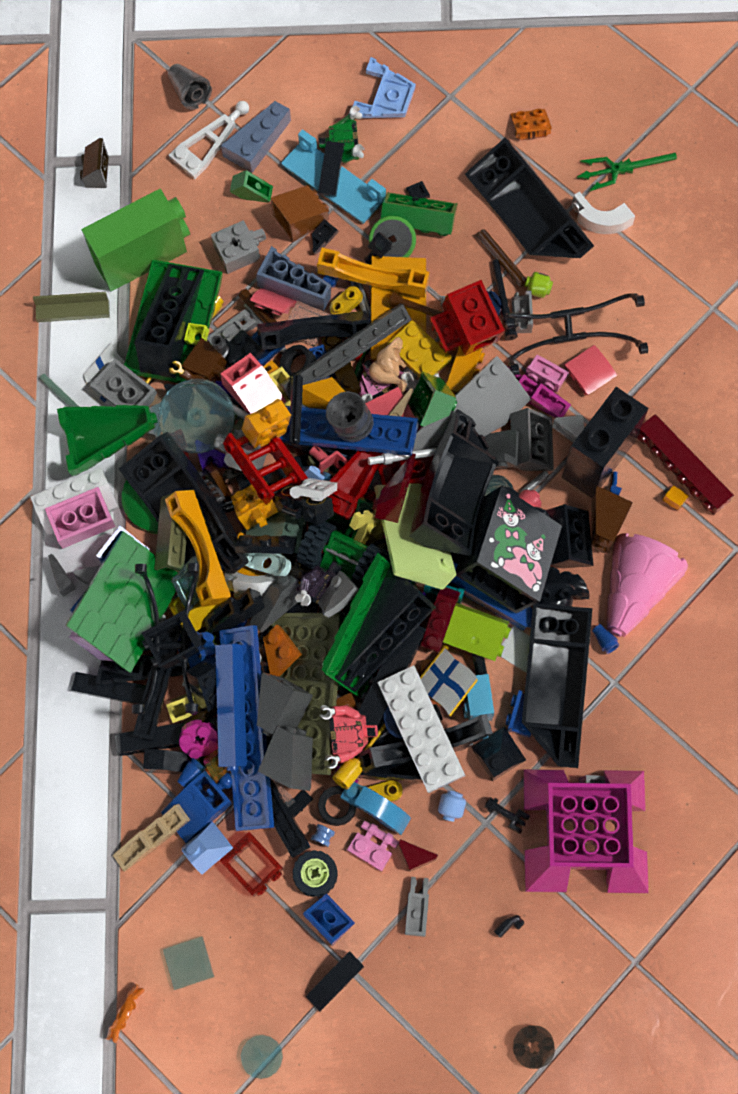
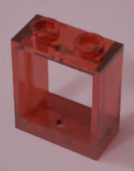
[220,832,283,897]

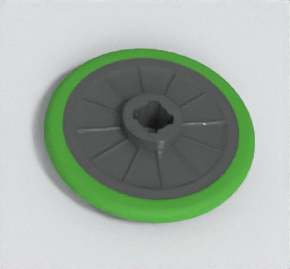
[369,216,416,257]

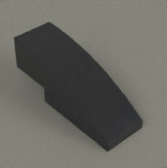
[204,588,265,635]
[306,951,364,1012]

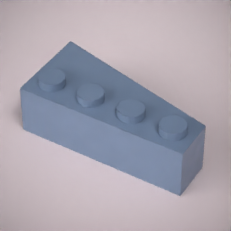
[221,101,291,173]

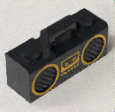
[274,484,334,525]

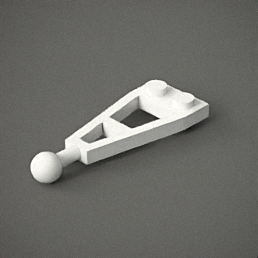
[169,101,249,179]

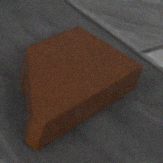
[205,464,232,500]

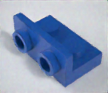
[505,690,531,738]

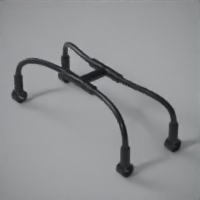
[503,293,648,375]
[132,563,199,716]

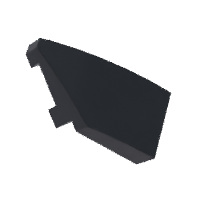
[311,219,339,254]

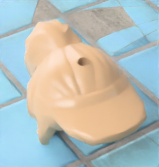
[369,337,407,393]

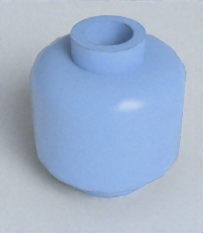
[438,790,466,822]

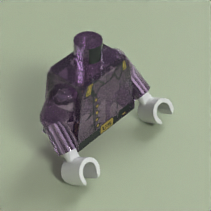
[295,561,346,622]

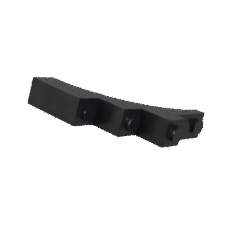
[359,714,493,773]

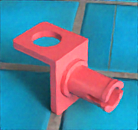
[309,446,348,473]

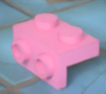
[525,355,569,392]

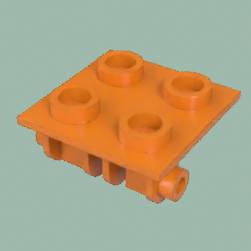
[511,108,552,140]

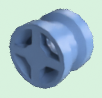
[310,824,335,847]

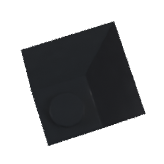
[471,727,526,781]

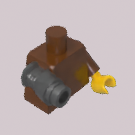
[169,336,229,384]

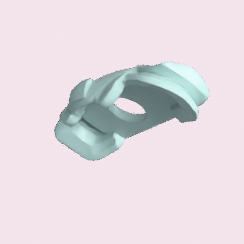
[245,553,291,576]

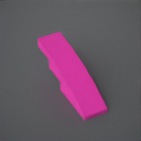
[507,366,571,418]

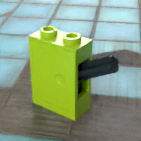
[443,603,511,675]

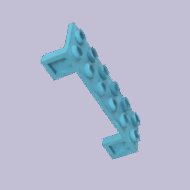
[282,129,386,224]

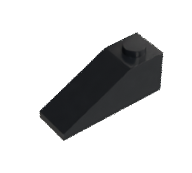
[143,749,207,774]

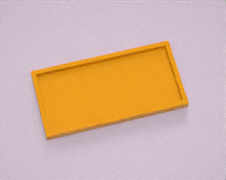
[370,256,426,361]

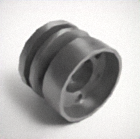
[326,391,374,442]

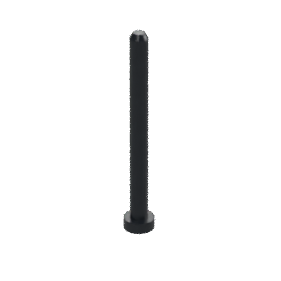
[492,259,518,341]

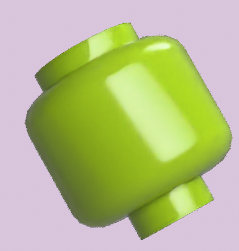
[525,272,553,298]

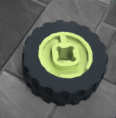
[292,850,338,897]

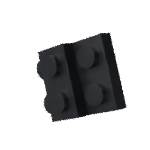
[225,329,266,369]

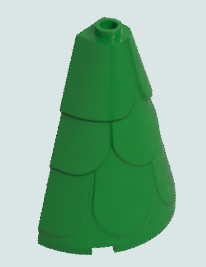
[57,405,158,476]

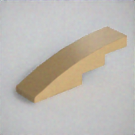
[113,804,190,872]

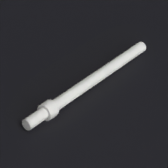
[368,448,437,465]

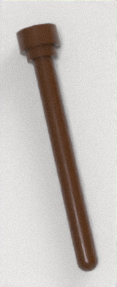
[388,291,442,316]

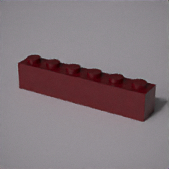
[637,414,734,515]

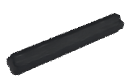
[289,374,303,445]

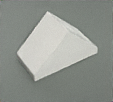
[552,415,584,442]

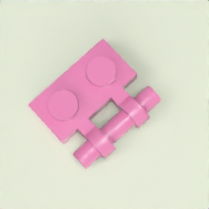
[347,821,399,872]

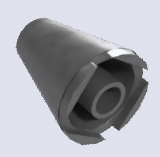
[168,64,212,110]

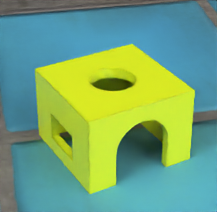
[184,323,209,346]

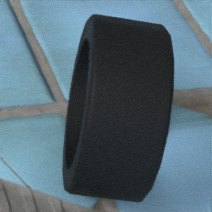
[280,345,316,377]
[318,786,357,826]

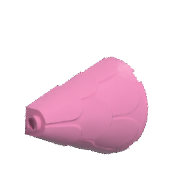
[607,533,688,637]

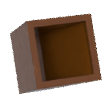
[591,486,633,553]

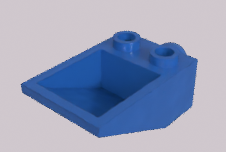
[161,771,233,843]

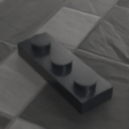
[235,535,297,554]

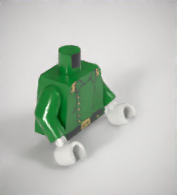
[319,106,365,163]

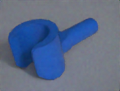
[610,471,622,496]

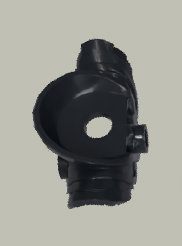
[539,567,590,606]

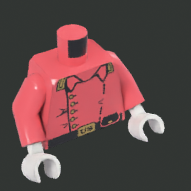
[320,705,378,769]

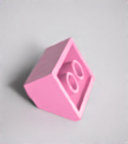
[45,487,116,549]

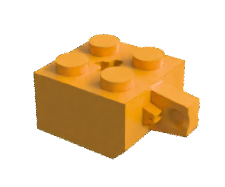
[242,398,291,448]
[231,478,280,530]

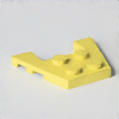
[349,510,384,546]

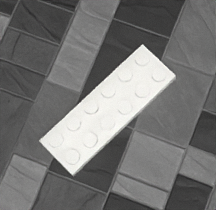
[378,665,466,793]

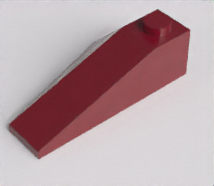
[373,453,416,523]

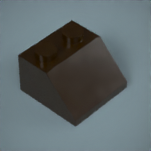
[80,138,109,188]

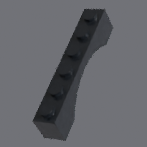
[257,311,371,350]

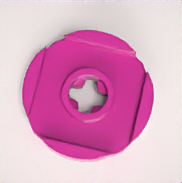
[179,720,218,759]

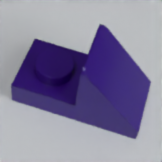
[195,441,229,471]

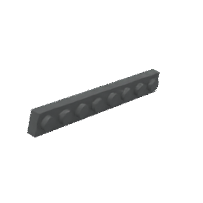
[280,303,411,401]

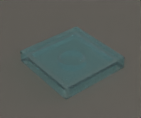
[163,937,215,990]

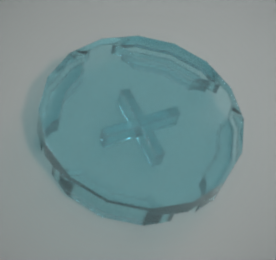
[241,1035,283,1079]

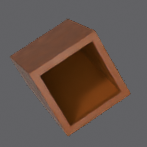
[271,185,329,242]

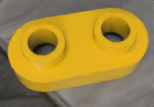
[330,286,363,315]
[368,780,403,802]

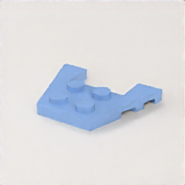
[353,57,416,118]

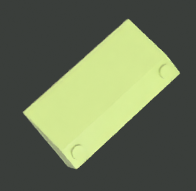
[374,483,456,590]

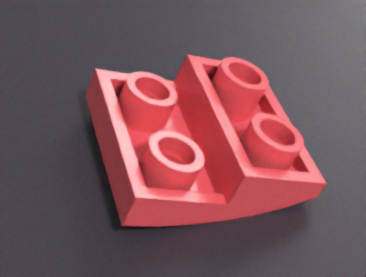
[250,288,297,316]
[564,345,617,396]

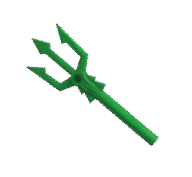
[577,153,677,192]

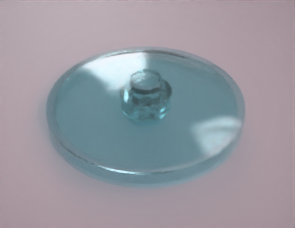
[158,379,234,453]

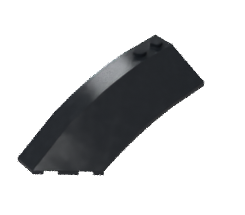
[465,137,594,258]
[409,409,499,556]
[119,432,249,574]
[522,603,593,768]

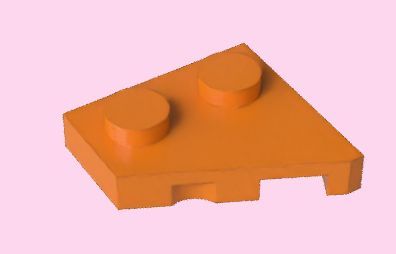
[263,625,302,676]

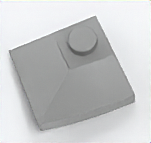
[317,571,359,618]

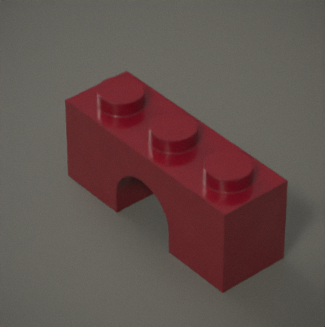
[421,587,461,652]

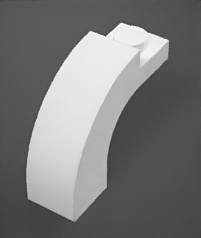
[572,191,635,234]
[225,572,294,600]

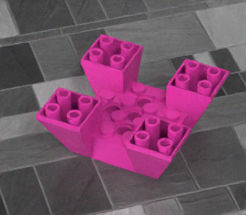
[524,769,649,893]

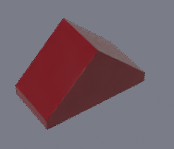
[399,839,438,872]

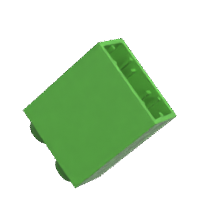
[81,188,190,292]

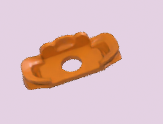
[106,983,145,1043]

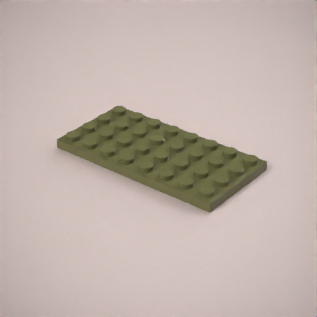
[266,613,343,775]

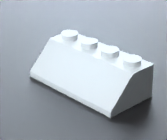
[30,468,119,537]

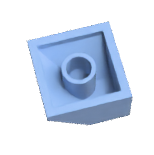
[181,821,233,874]

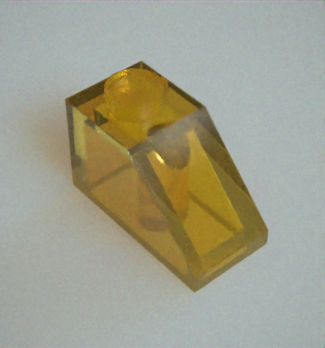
[201,749,228,782]

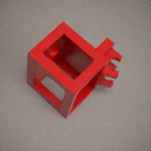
[429,280,505,356]

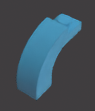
[340,782,411,835]

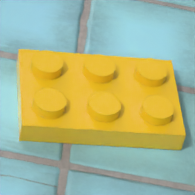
[386,320,452,377]

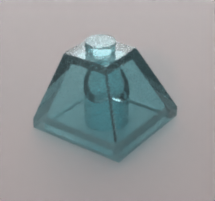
[171,557,199,611]

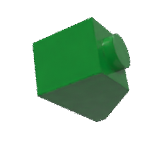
[230,170,273,203]

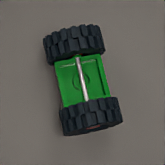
[297,521,390,589]

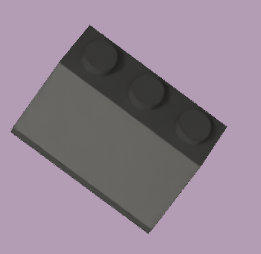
[510,408,554,471]

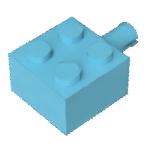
[463,674,494,739]

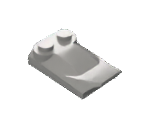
[90,358,157,407]

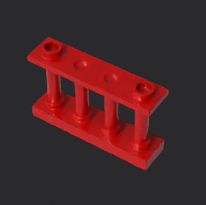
[223,433,308,505]

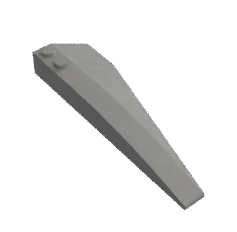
[368,356,531,492]

